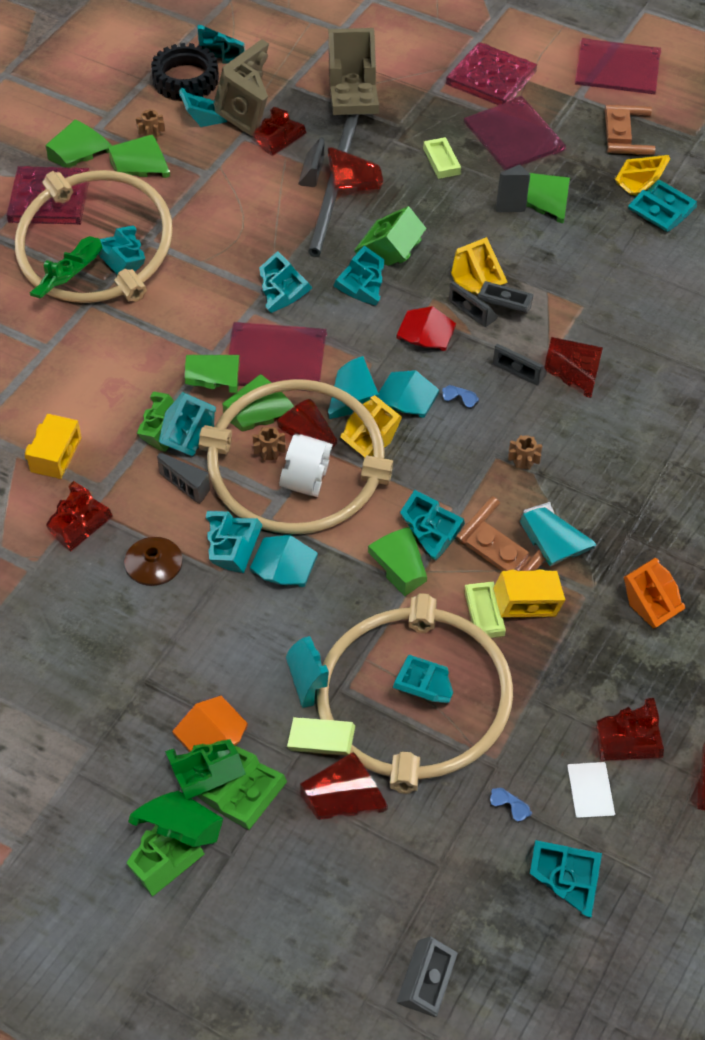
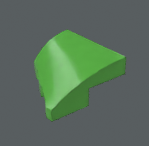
[46,119,112,168]
[108,134,170,178]
[526,173,570,223]
[185,355,240,393]
[222,374,298,432]
[137,391,174,452]
[368,527,427,596]
[127,825,205,897]

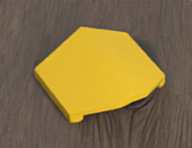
[615,155,670,196]
[451,237,508,295]
[340,395,402,457]

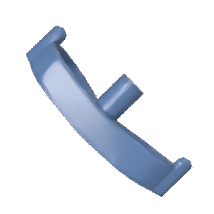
[442,385,479,408]
[490,788,532,821]

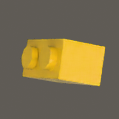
[25,414,82,479]
[493,569,565,617]

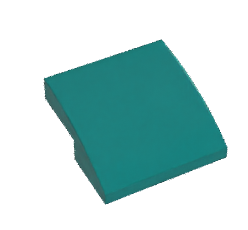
[628,179,697,232]

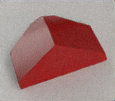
[397,306,456,351]

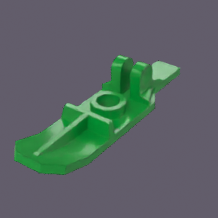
[30,236,103,299]

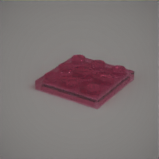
[446,42,537,108]
[6,166,89,225]

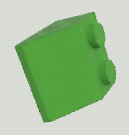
[354,206,427,266]

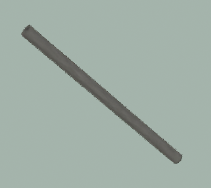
[308,114,359,257]

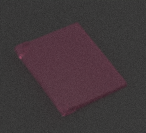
[575,38,661,95]
[464,96,566,170]
[229,322,327,392]

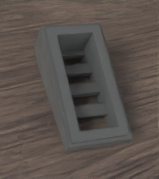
[157,453,210,504]

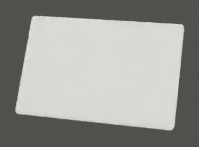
[567,762,615,818]

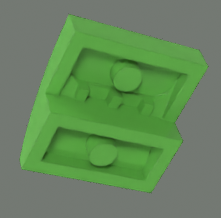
[197,746,287,830]

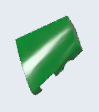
[165,739,246,800]
[128,791,224,847]

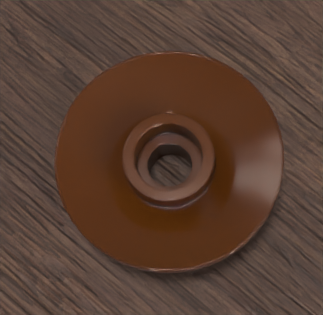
[124,537,183,586]

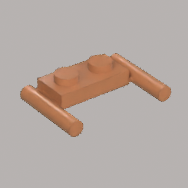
[605,105,655,155]
[455,496,545,571]

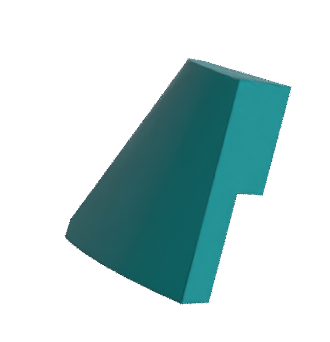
[333,246,384,305]
[328,356,379,419]
[206,511,262,573]

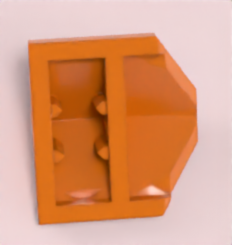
[624,558,685,628]
[172,696,248,752]

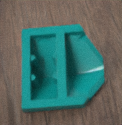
[179,88,228,127]
[379,370,439,418]
[159,392,216,456]
[250,535,318,587]
[393,654,453,703]

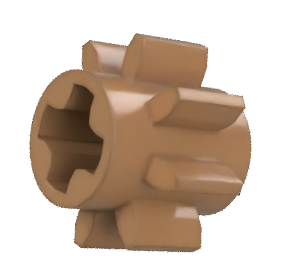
[136,109,165,139]
[253,427,286,461]
[508,435,542,470]

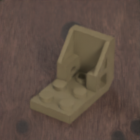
[328,28,379,115]
[213,39,269,137]

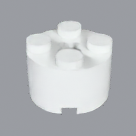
[279,433,333,497]

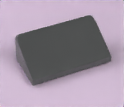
[298,137,325,187]
[496,164,530,212]
[449,281,498,327]
[477,281,534,312]
[493,344,547,385]
[397,937,458,1017]

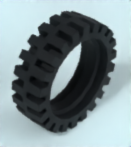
[151,43,219,101]

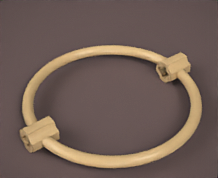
[15,170,172,303]
[199,379,393,534]
[316,594,513,794]

